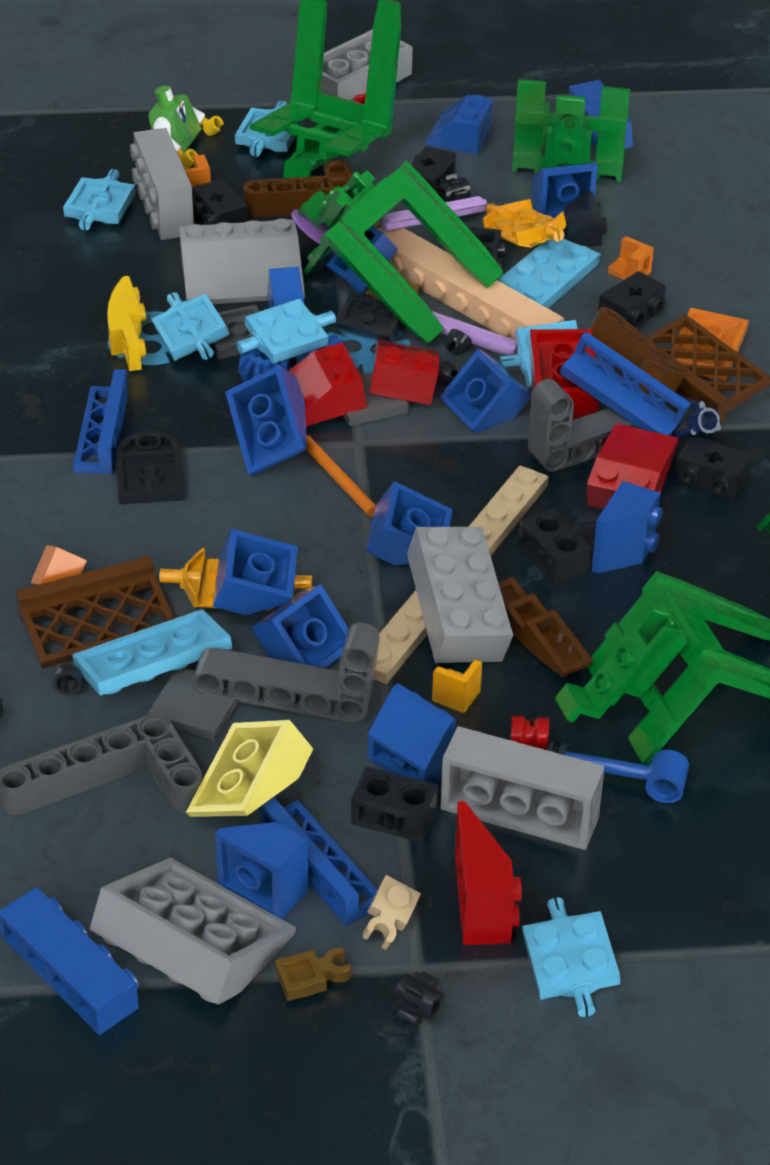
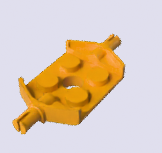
[482,199,566,248]
[159,548,312,611]

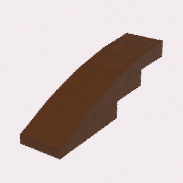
[498,577,593,677]

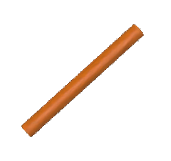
[306,435,376,517]

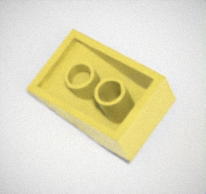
[186,720,313,817]

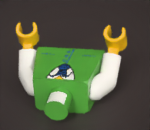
[149,86,224,169]

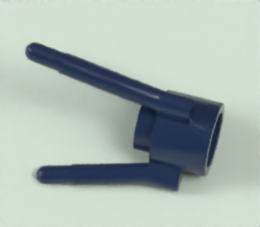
[672,396,721,439]

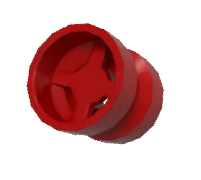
[511,715,549,750]

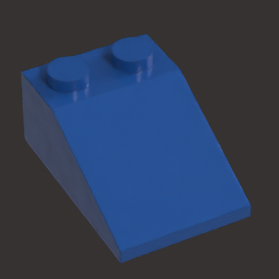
[225,365,307,476]

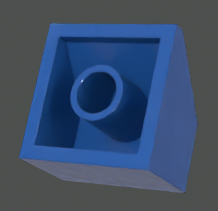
[426,95,493,154]
[531,163,598,218]
[440,349,532,433]
[365,481,453,566]
[591,481,663,573]
[213,529,298,615]
[251,584,348,668]
[215,822,309,919]

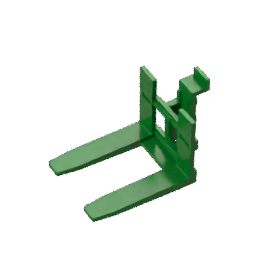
[250,0,401,178]
[512,79,630,182]
[298,160,503,344]
[555,571,770,765]

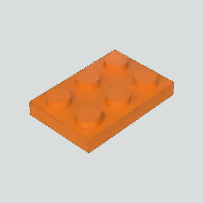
[675,308,749,381]

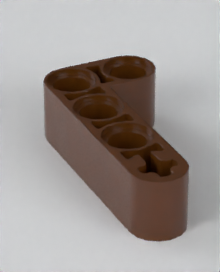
[243,160,352,218]
[588,307,686,394]

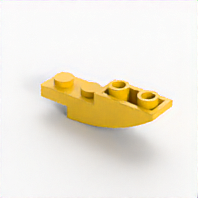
[107,276,146,371]

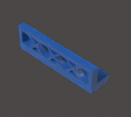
[559,332,691,436]
[73,369,128,474]
[259,797,377,926]

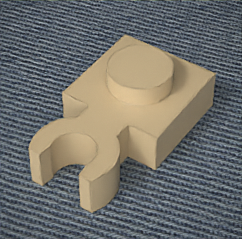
[363,875,421,950]

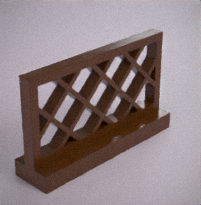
[647,314,770,424]
[16,556,174,669]

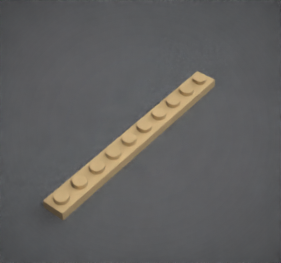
[375,466,549,685]

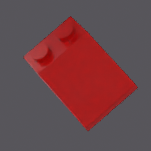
[530,329,599,420]
[369,339,440,405]
[289,342,367,427]
[587,423,678,509]
[455,801,522,945]

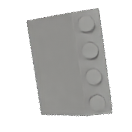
[179,218,305,304]
[89,857,297,1005]

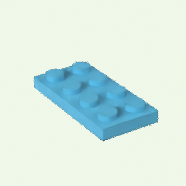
[498,238,601,308]
[72,609,232,696]

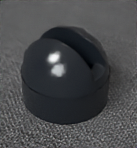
[445,328,472,355]
[436,360,460,387]
[53,663,83,696]

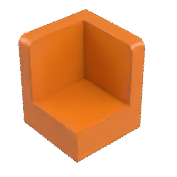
[184,154,211,187]
[608,236,654,280]
[31,545,87,585]

